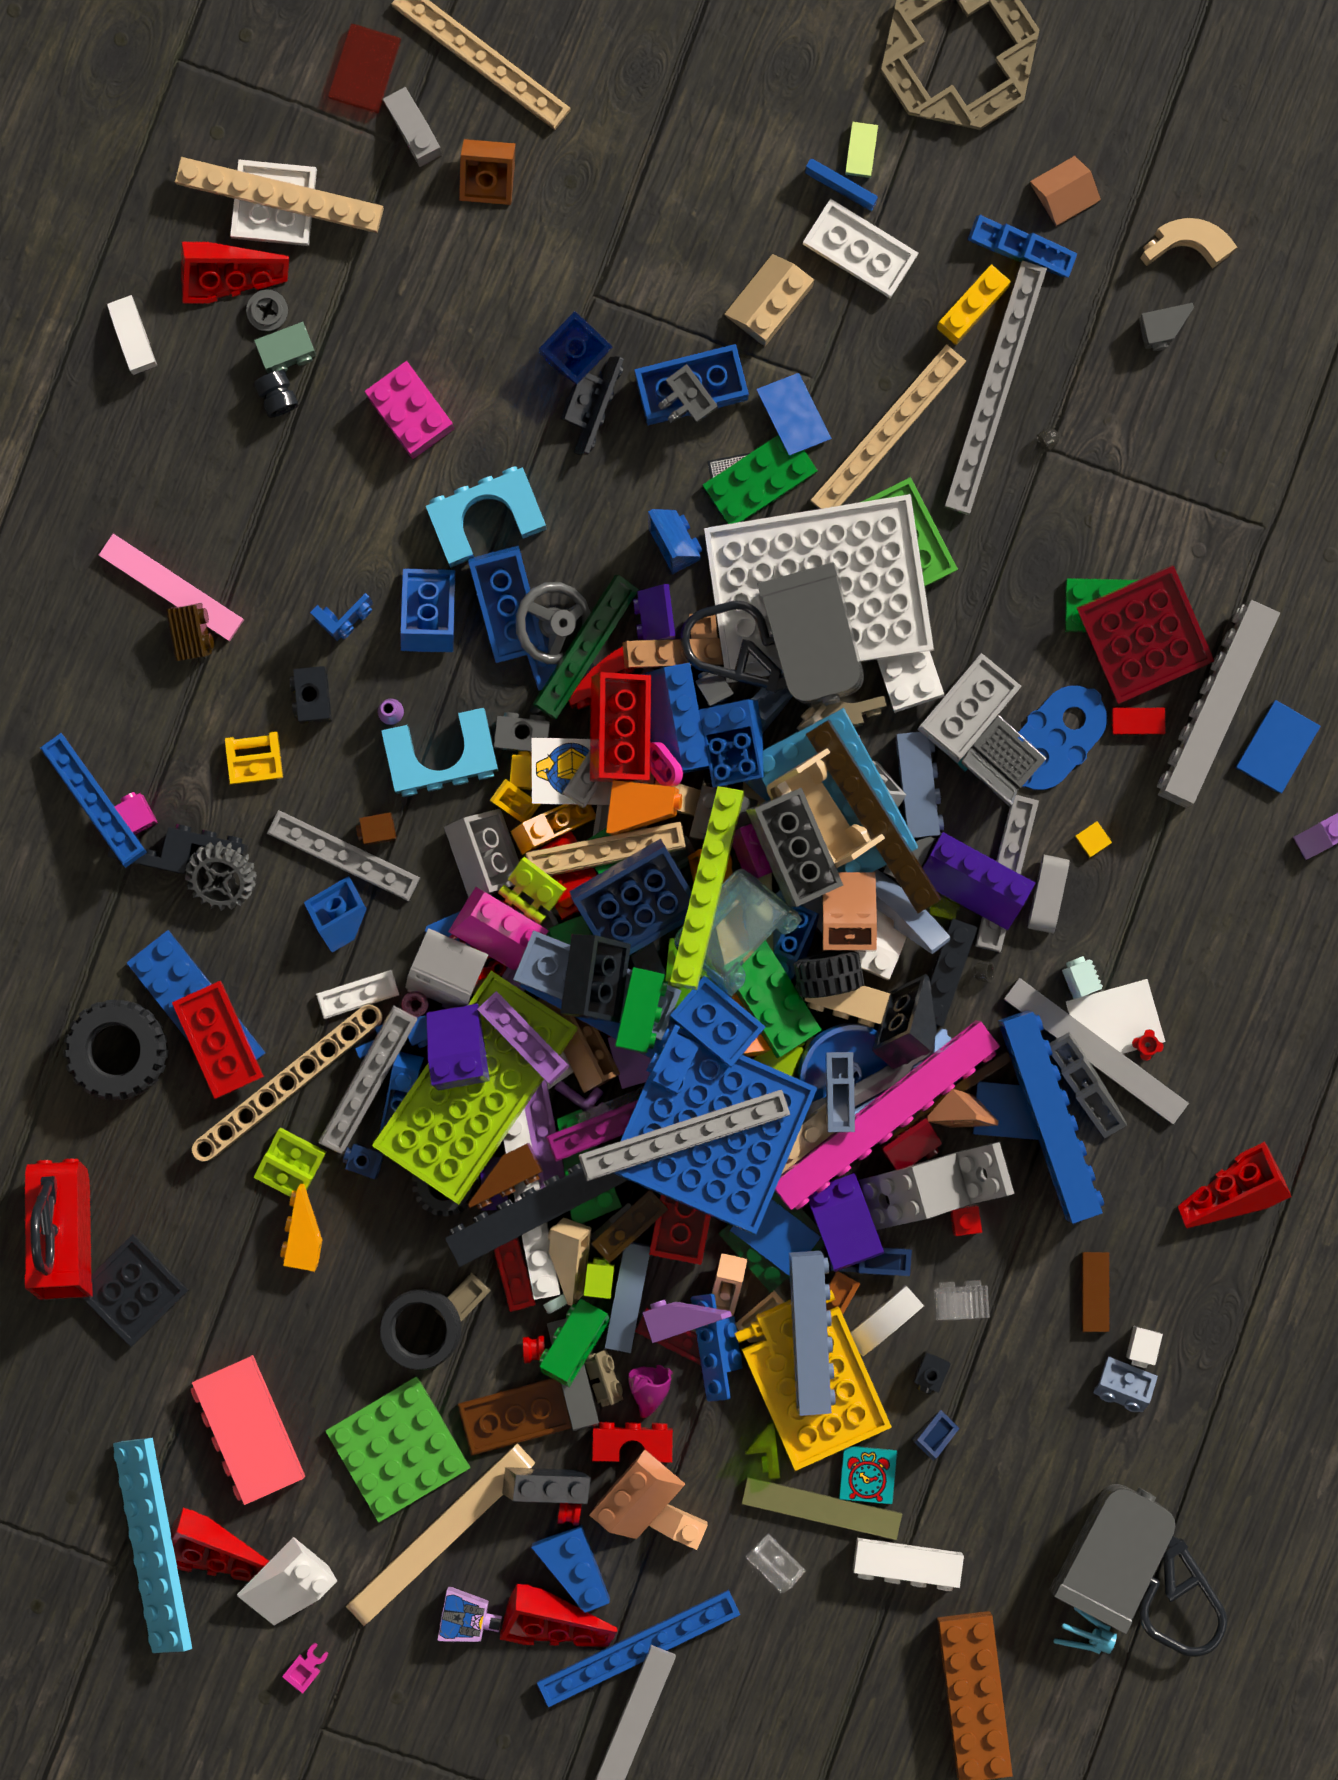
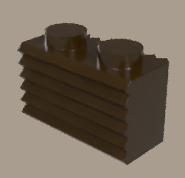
[166,603,214,661]

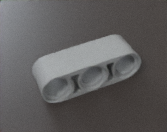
[1027,854,1070,934]

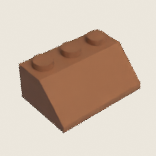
[589,1450,685,1539]

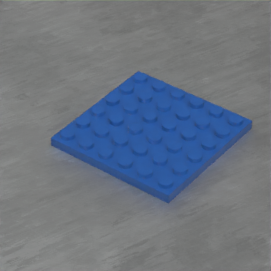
[613,1024,817,1235]

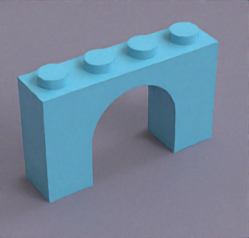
[426,467,547,568]
[382,708,499,797]

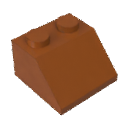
[460,139,515,205]

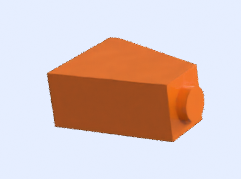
[606,780,682,835]

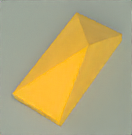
[490,779,540,823]

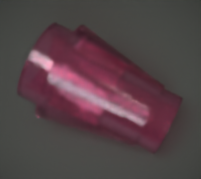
[402,991,428,1017]

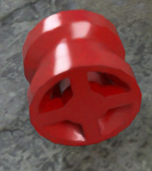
[523,1336,545,1363]
[558,1503,582,1526]

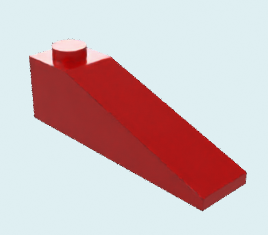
[181,242,289,303]
[1178,1142,1292,1228]
[170,1507,269,1582]
[500,1584,617,1647]

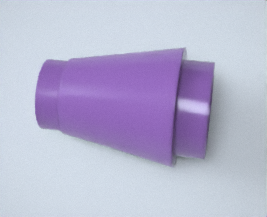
[378,699,404,725]

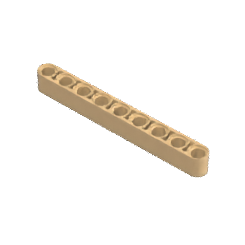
[192,1005,383,1161]
[346,1443,535,1626]

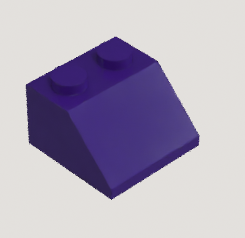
[633,584,675,640]

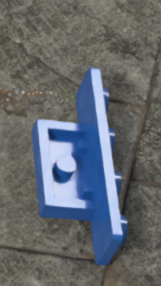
[691,1294,743,1401]

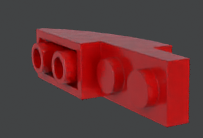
[569,647,635,710]

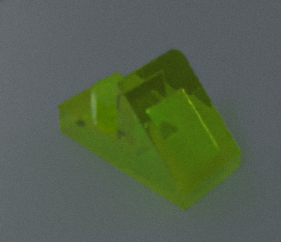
[745,1422,780,1479]

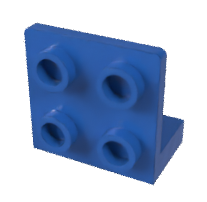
[310,593,373,641]
[646,1024,700,1094]

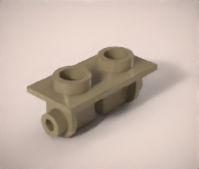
[585,1349,623,1407]

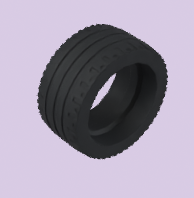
[380,1289,461,1370]

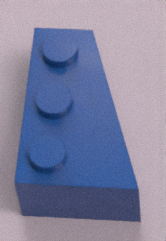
[531,1524,610,1613]

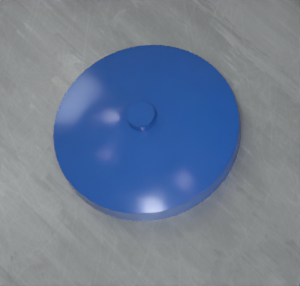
[798,1023,890,1109]

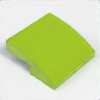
[254,1127,327,1197]

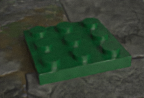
[719,1191,824,1293]

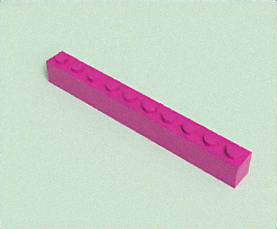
[775,1020,1000,1210]

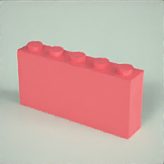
[191,1355,305,1505]

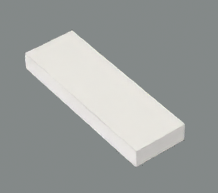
[316,970,399,1019]

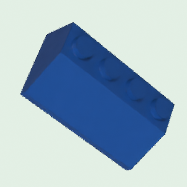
[641,663,709,774]

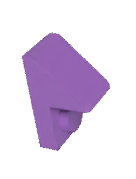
[1293,813,1338,860]

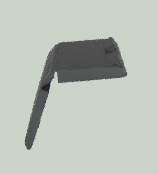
[961,715,1047,806]

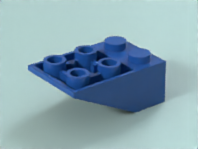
[699,699,764,788]

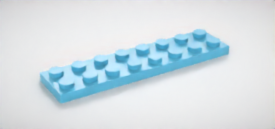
[113,1438,192,1653]

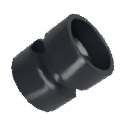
[254,370,299,418]

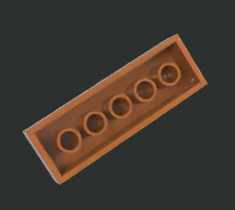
[937,1611,1013,1780]

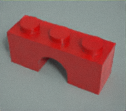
[592,1422,673,1463]

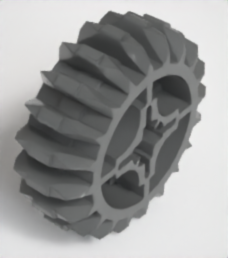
[185,841,257,911]

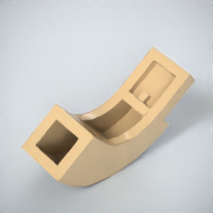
[1141,218,1237,268]

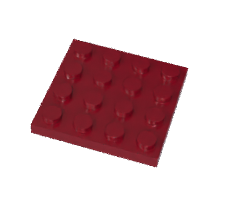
[1076,565,1214,704]

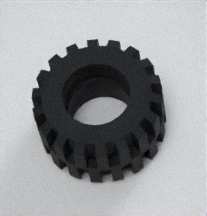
[793,951,864,998]
[412,1175,480,1216]

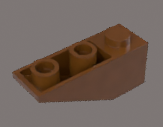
[468,1143,543,1210]

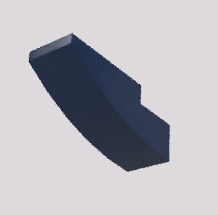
[826,1247,912,1276]

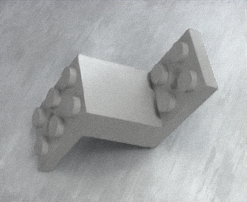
[860,1142,1014,1230]

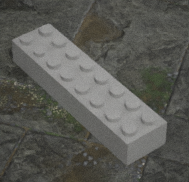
[1157,600,1280,808]

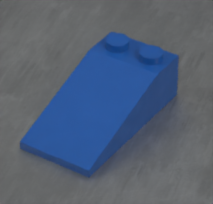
[648,509,702,574]
[468,546,546,663]

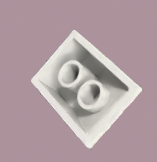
[858,909,907,980]
[237,1537,337,1625]

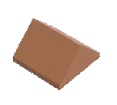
[1030,156,1101,226]
[928,1089,998,1128]

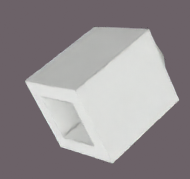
[1126,1326,1163,1368]

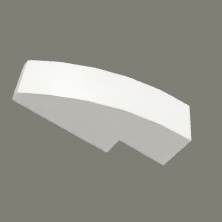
[107,295,157,375]
[850,1285,924,1356]

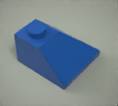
[304,876,366,952]

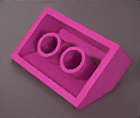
[448,887,549,970]

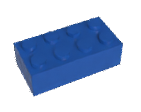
[635,344,749,425]

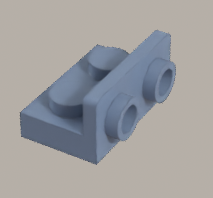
[1094,1357,1158,1412]

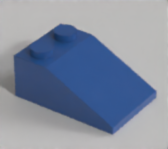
[401,569,455,652]

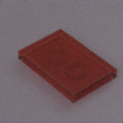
[328,23,401,113]

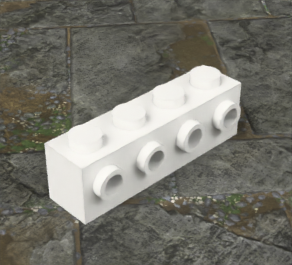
[853,1538,964,1591]

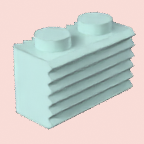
[1062,956,1103,999]

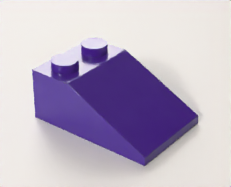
[427,1003,490,1091]
[808,1173,884,1272]

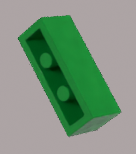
[615,967,668,1054]
[539,1298,610,1388]

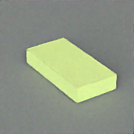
[845,122,878,178]

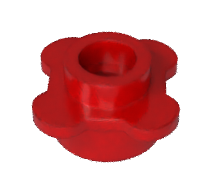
[1132,1029,1163,1061]

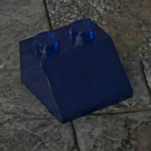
[539,311,613,385]

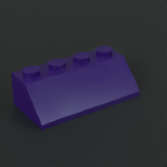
[922,832,1035,930]

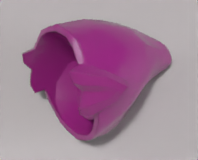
[628,1365,673,1418]

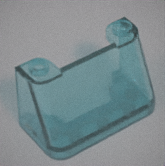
[674,869,802,997]

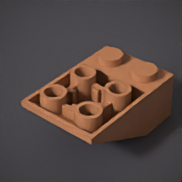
[822,872,877,952]

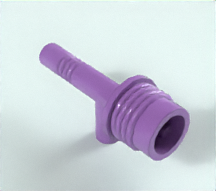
[555,1081,611,1120]

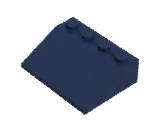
[569,838,692,955]

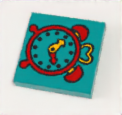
[839,1446,897,1504]

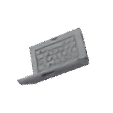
[406,928,488,1009]

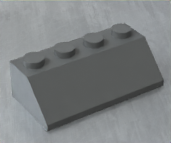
[746,788,843,908]

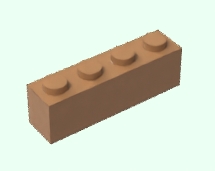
[537,998,620,1093]

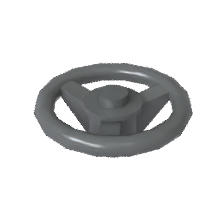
[516,582,591,665]

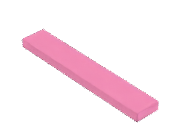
[99,534,244,641]

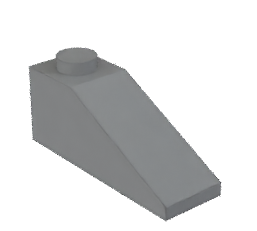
[383,87,442,167]

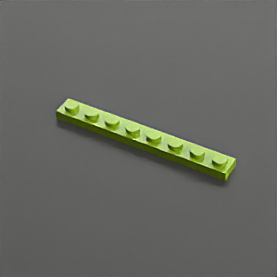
[670,786,744,990]

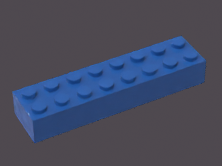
[998,1011,1104,1224]

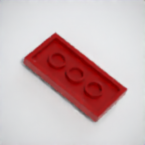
[172,981,264,1099]

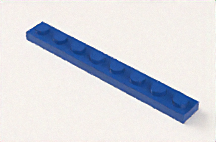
[537,1589,740,1707]

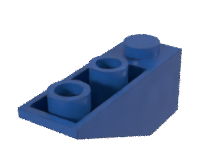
[379,1052,424,1134]

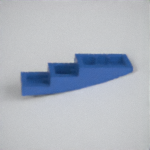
[968,215,1078,278]

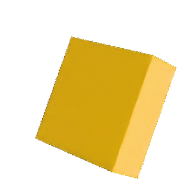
[1075,821,1112,858]

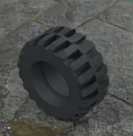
[63,1000,169,1100]

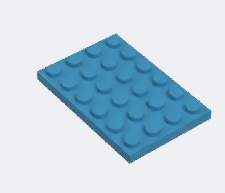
[762,708,918,872]

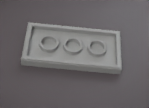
[917,653,1021,763]

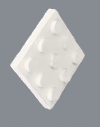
[230,160,317,246]

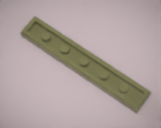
[742,1477,902,1540]

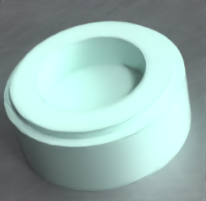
[543,1293,567,1313]

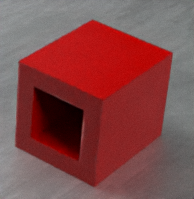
[950,1205,982,1236]

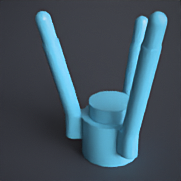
[1054,1607,1117,1654]

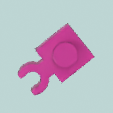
[282,1643,328,1693]

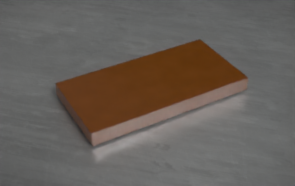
[458,1378,573,1455]

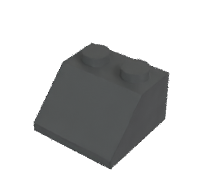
[690,786,758,849]

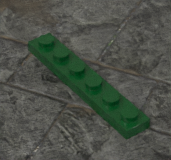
[533,575,639,719]

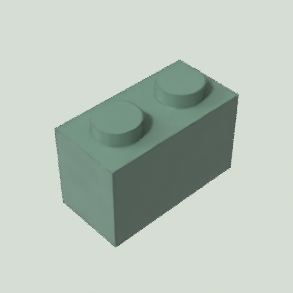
[254,322,317,374]

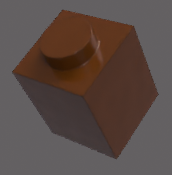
[356,813,397,846]

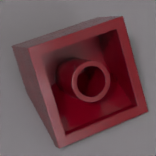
[880,1118,942,1171]

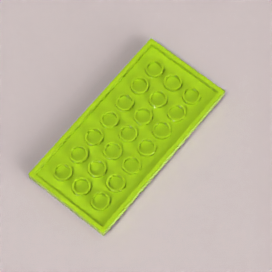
[372,971,578,1205]

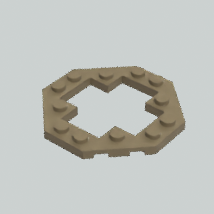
[881,0,1039,130]

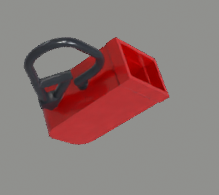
[25,1159,93,1300]

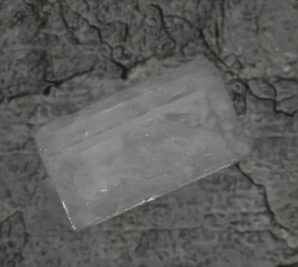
[746,1534,806,1593]

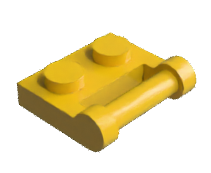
[225,732,283,785]

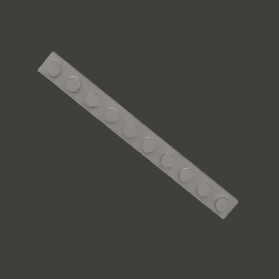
[944,261,1047,515]

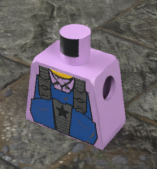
[438,1587,502,1642]

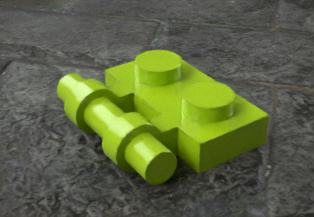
[498,857,566,925]

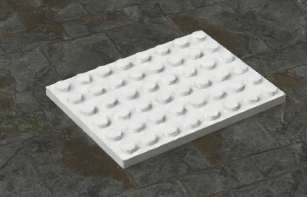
[704,494,934,683]

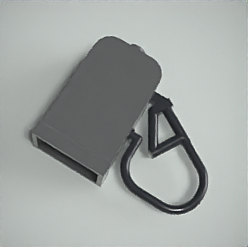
[680,562,864,706]
[1049,1484,1227,1657]

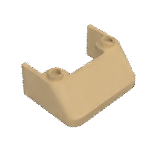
[767,748,885,868]

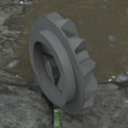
[246,290,288,332]

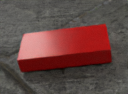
[1112,708,1165,735]

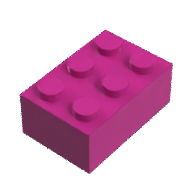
[365,361,454,459]

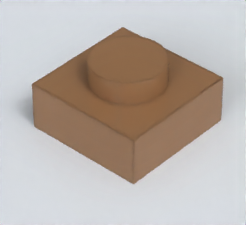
[689,614,718,639]

